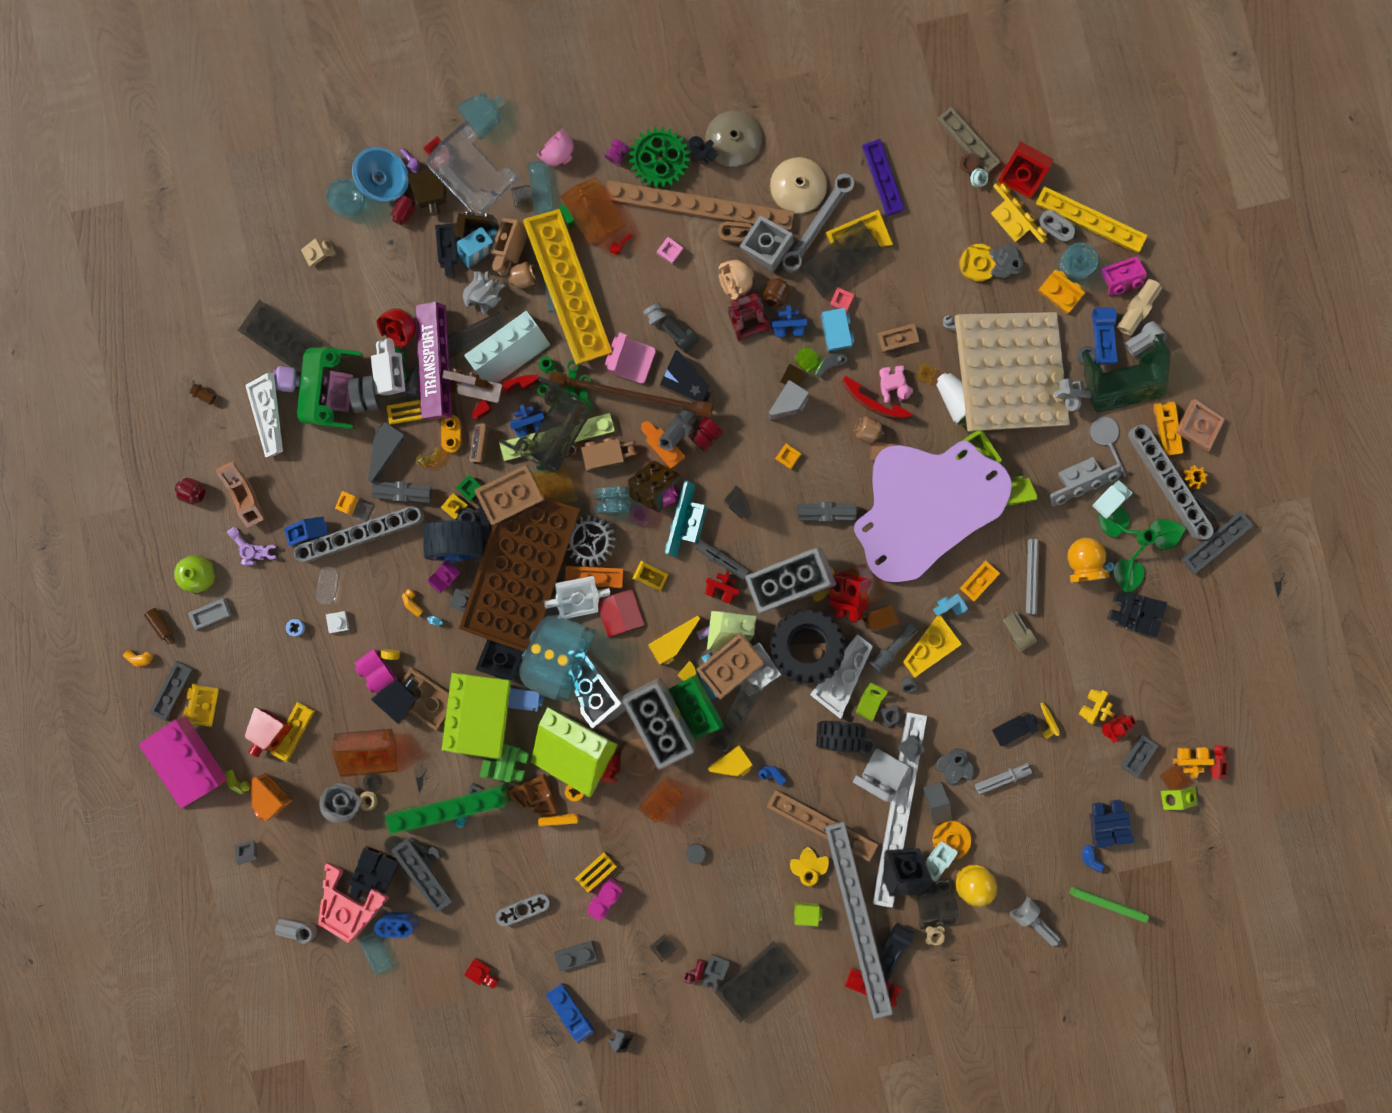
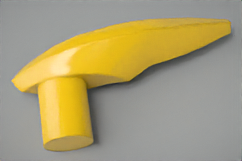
[1040,702,1060,739]

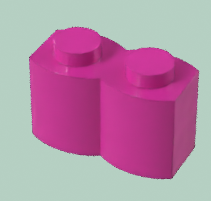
[354,649,397,694]
[587,878,623,921]

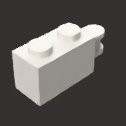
[371,338,405,395]

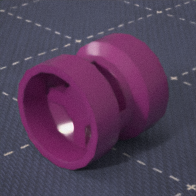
[604,139,630,166]

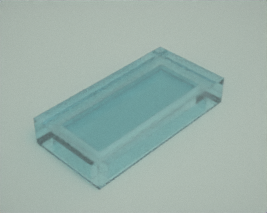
[358,931,393,975]

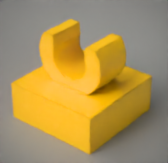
[441,493,468,520]

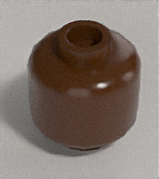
[763,278,790,308]

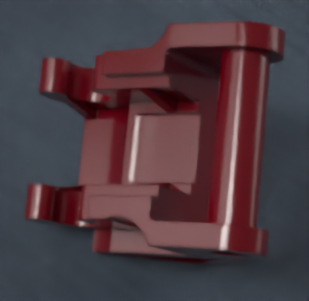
[728,293,771,342]

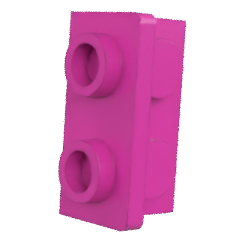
[1101,256,1147,296]

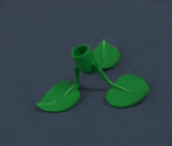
[1098,506,1186,593]

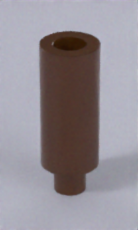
[144,608,175,645]

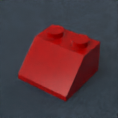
[998,141,1053,199]

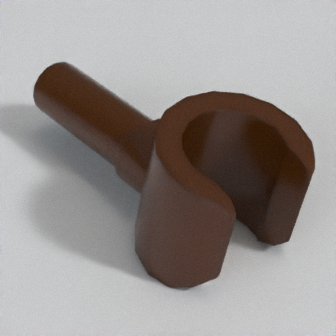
[562,440,589,458]

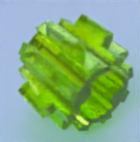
[794,346,819,372]

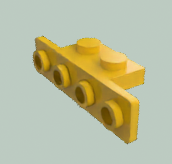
[991,182,1048,244]

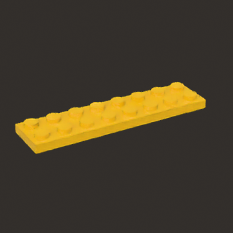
[523,209,612,365]

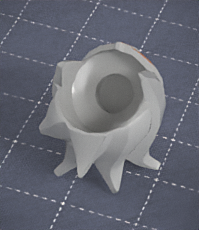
[463,271,505,314]

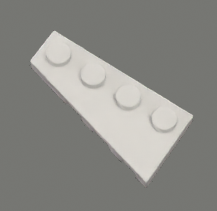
[810,634,873,719]

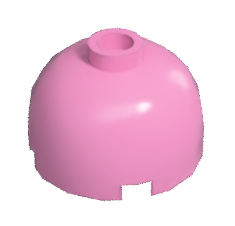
[536,128,574,166]

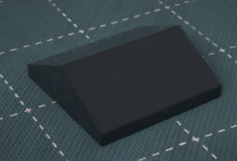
[475,639,524,682]

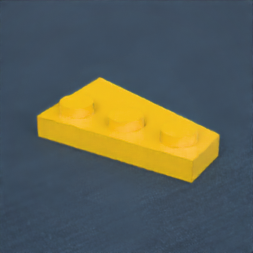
[903,615,962,678]

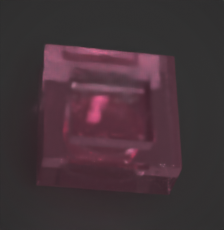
[628,503,651,526]

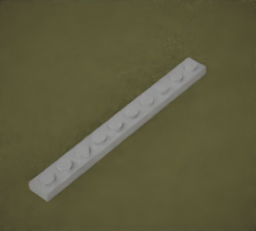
[825,822,893,1019]

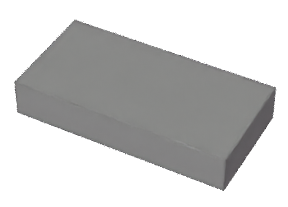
[188,598,232,631]

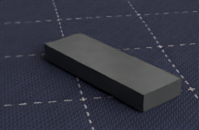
[149,661,195,721]

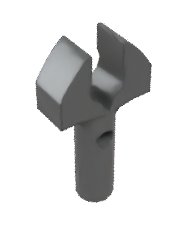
[409,837,441,866]

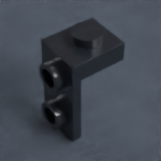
[992,712,1039,746]

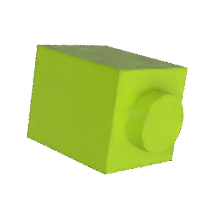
[794,902,823,926]

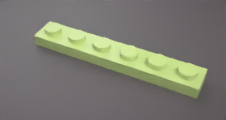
[499,413,615,462]

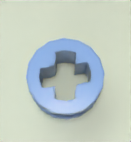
[286,619,305,636]

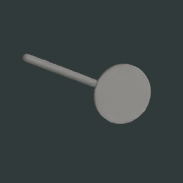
[1090,417,1126,477]

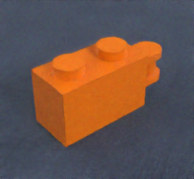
[641,421,685,470]

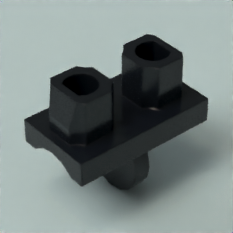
[687,136,719,165]

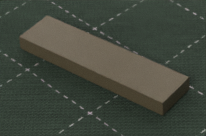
[936,106,1001,174]

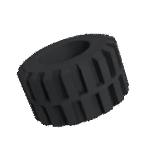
[816,721,866,752]

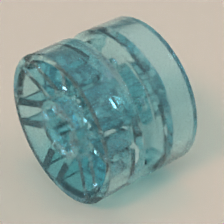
[326,178,366,219]
[1058,242,1098,282]
[594,486,630,514]

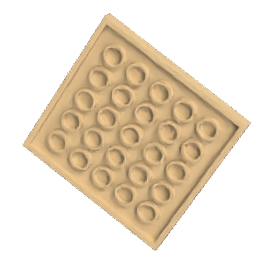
[955,312,1070,431]

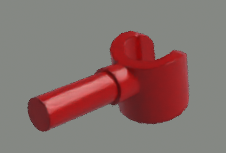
[609,233,632,255]

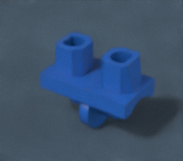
[771,305,807,337]
[510,404,545,438]

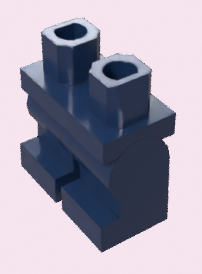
[1089,799,1135,848]

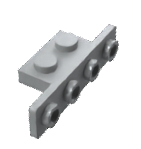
[1050,457,1122,507]

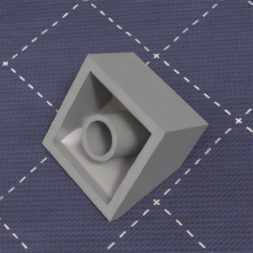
[740,215,794,273]
[767,381,809,420]

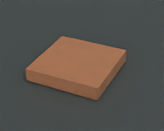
[1176,399,1225,452]

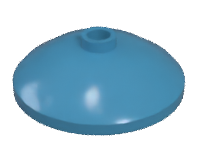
[352,147,409,203]

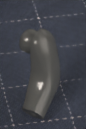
[813,352,848,378]

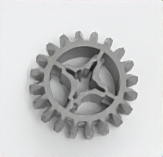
[567,515,616,567]

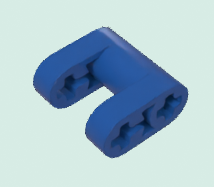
[375,912,419,938]

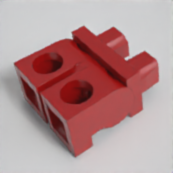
[829,572,871,621]

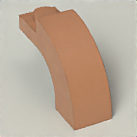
[216,461,264,528]

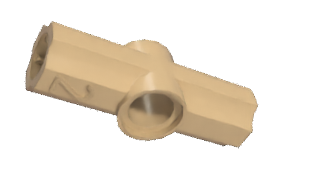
[1117,279,1163,336]

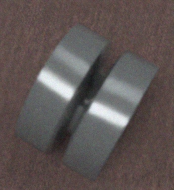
[348,375,381,413]

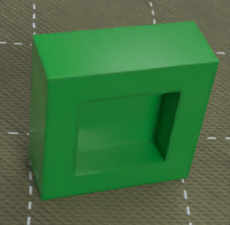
[558,204,576,228]
[456,474,481,502]

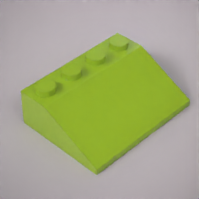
[442,673,511,759]
[531,708,617,797]

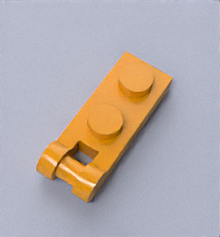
[1153,401,1183,456]

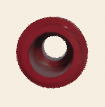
[390,195,416,226]

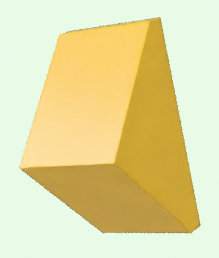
[633,561,669,591]

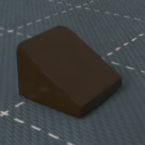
[780,364,806,386]

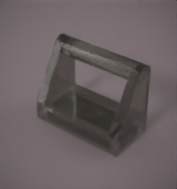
[723,486,751,521]

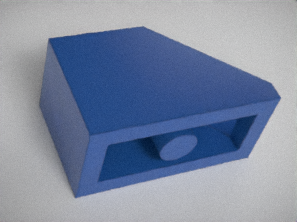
[284,516,328,546]

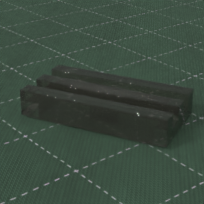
[1190,490,1226,521]

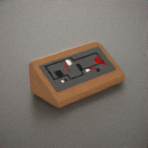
[470,424,489,464]

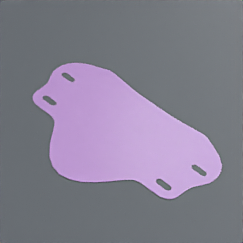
[854,441,1012,582]

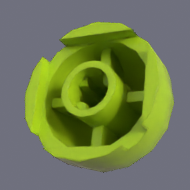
[174,555,215,593]

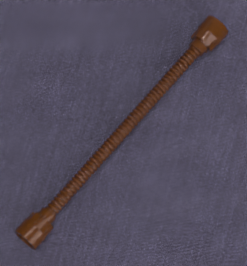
[549,371,713,418]

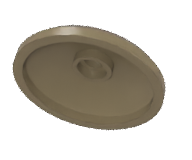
[705,111,762,168]

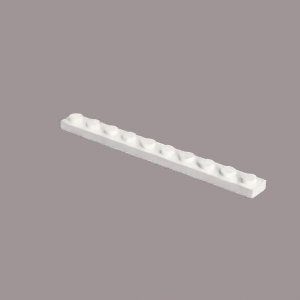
[873,712,927,908]

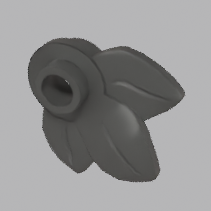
[989,243,1024,278]
[935,748,974,785]

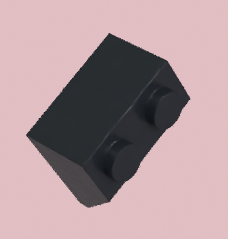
[883,848,933,897]

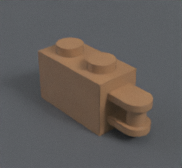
[490,218,528,276]
[581,437,638,472]

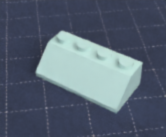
[464,311,551,383]

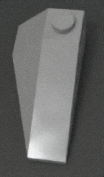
[566,645,626,729]

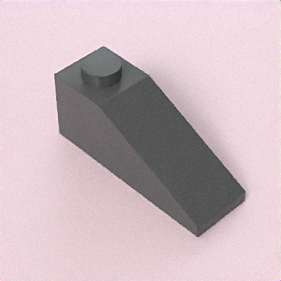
[368,422,407,484]

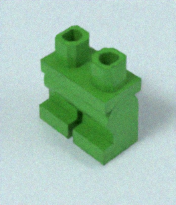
[479,742,530,783]

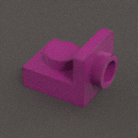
[427,561,460,593]

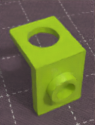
[855,683,888,721]
[1161,786,1198,810]

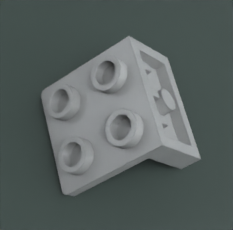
[853,749,909,801]

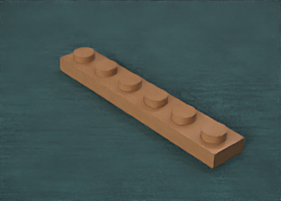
[766,789,878,862]

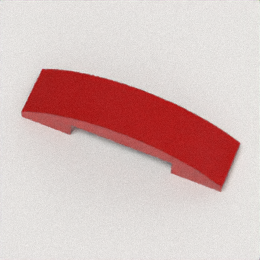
[472,375,541,421]
[842,376,912,420]

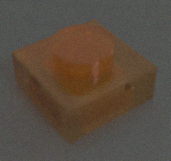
[1159,765,1188,790]

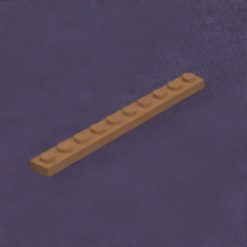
[604,180,794,232]

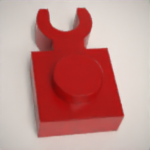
[1210,745,1228,779]

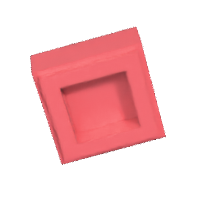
[830,287,855,313]

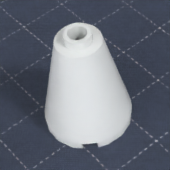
[936,373,967,427]

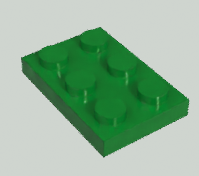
[669,674,724,740]

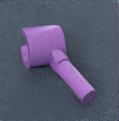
[400,148,420,173]

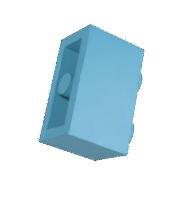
[821,308,854,353]

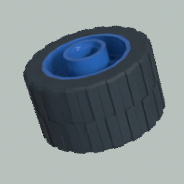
[423,521,483,562]

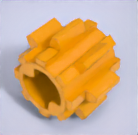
[1182,465,1208,490]

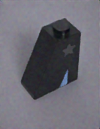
[660,350,711,403]

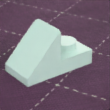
[1092,480,1132,519]

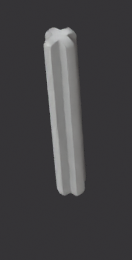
[1026,539,1039,614]

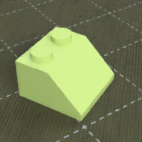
[707,611,756,651]

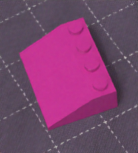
[138,715,228,809]

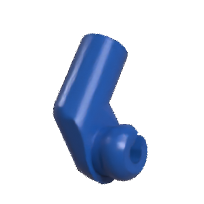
[759,766,787,786]
[1082,845,1104,873]

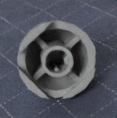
[320,783,360,824]

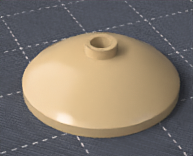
[770,157,827,214]

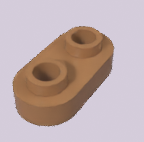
[718,221,753,243]

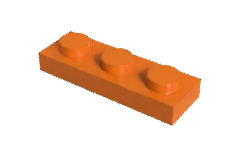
[565,566,623,588]

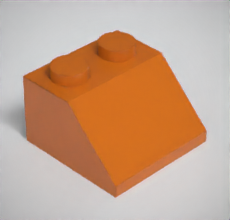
[252,773,293,821]

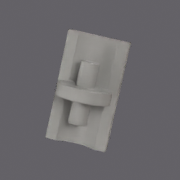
[1054,379,1091,411]

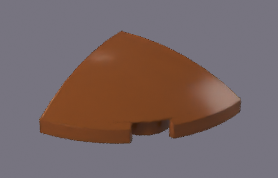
[507,774,557,815]

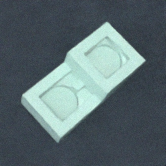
[925,841,958,882]

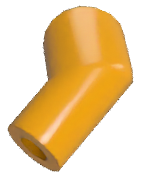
[402,589,423,617]
[123,649,153,667]

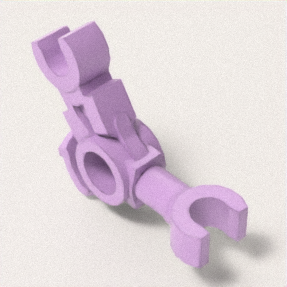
[227,527,277,566]

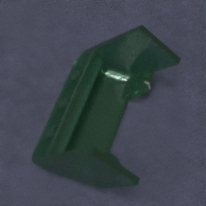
[1083,334,1171,412]

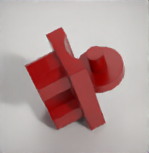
[705,570,740,604]
[1102,713,1137,743]

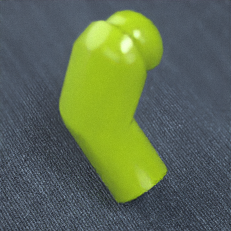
[224,770,250,794]

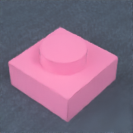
[657,237,683,264]

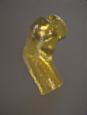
[416,446,444,468]

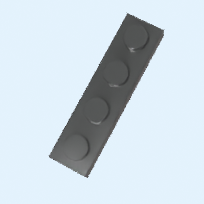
[1181,511,1253,574]
[391,838,452,913]

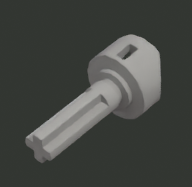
[1010,897,1060,946]

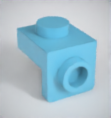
[933,593,968,616]

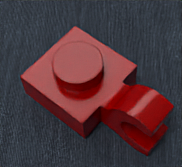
[464,957,500,989]

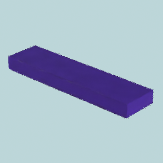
[862,139,905,217]

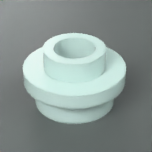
[971,168,988,188]

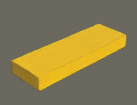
[270,702,315,762]

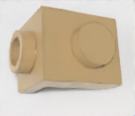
[301,238,336,266]

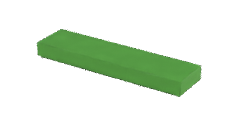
[1069,886,1149,923]

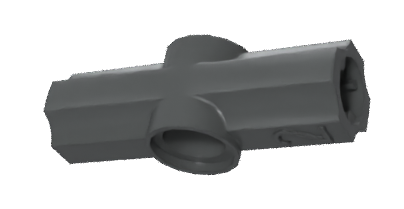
[658,408,699,451]
[372,481,433,503]
[797,502,856,522]

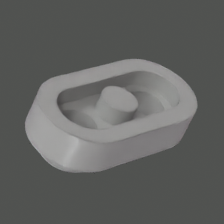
[1040,210,1075,241]

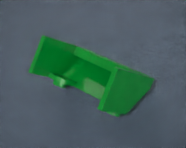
[297,347,364,430]

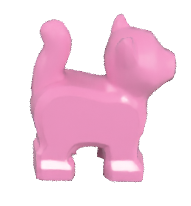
[879,366,913,404]

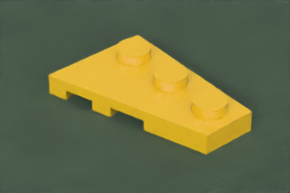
[826,209,893,250]

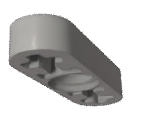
[496,893,550,926]

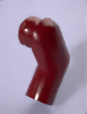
[682,959,707,984]

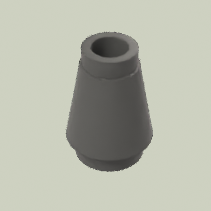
[404,368,420,398]

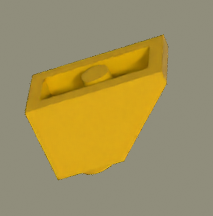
[708,745,753,776]

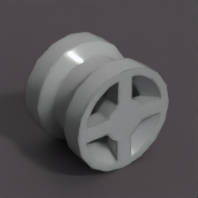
[643,303,667,326]

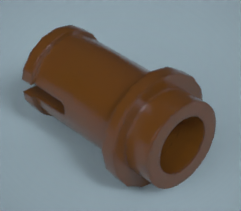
[190,384,217,405]

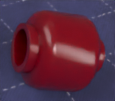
[175,477,206,505]

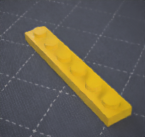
[1035,187,1147,254]

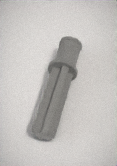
[975,763,1032,795]

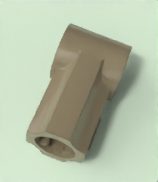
[1001,611,1037,653]

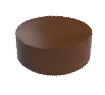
[960,153,980,173]

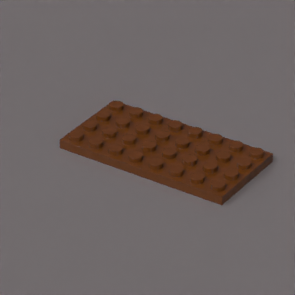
[459,496,580,654]

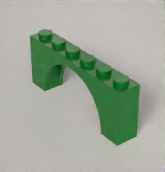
[385,783,511,835]

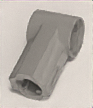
[1125,321,1167,357]
[275,917,318,944]

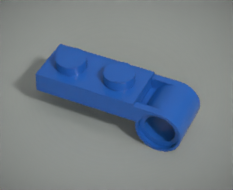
[1092,307,1118,365]
[546,983,595,1043]

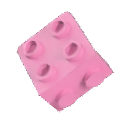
[605,333,655,384]

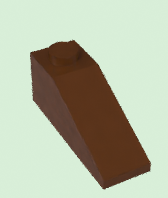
[863,605,899,632]

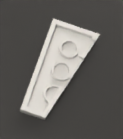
[245,372,283,458]

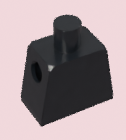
[371,676,419,724]

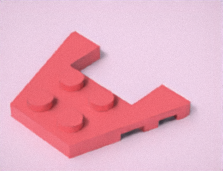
[318,863,389,943]

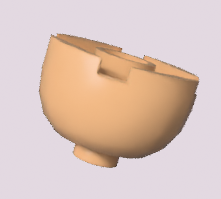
[719,260,754,299]

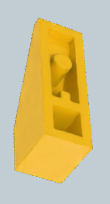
[648,616,700,666]

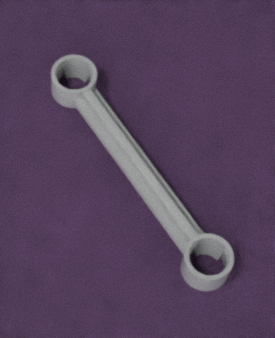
[782,174,854,273]

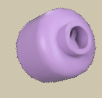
[273,366,301,392]

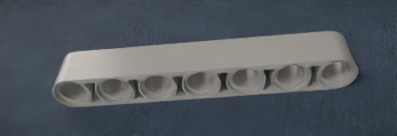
[1128,425,1213,540]
[294,506,424,562]

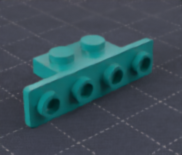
[665,480,708,558]

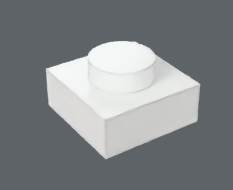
[326,611,349,633]

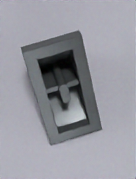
[922,782,952,825]

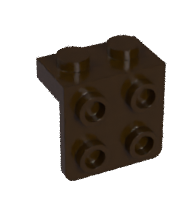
[453,211,500,241]
[628,461,681,513]

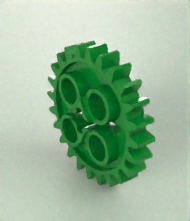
[629,126,690,189]

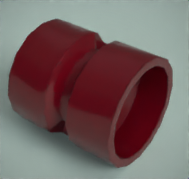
[688,417,724,452]

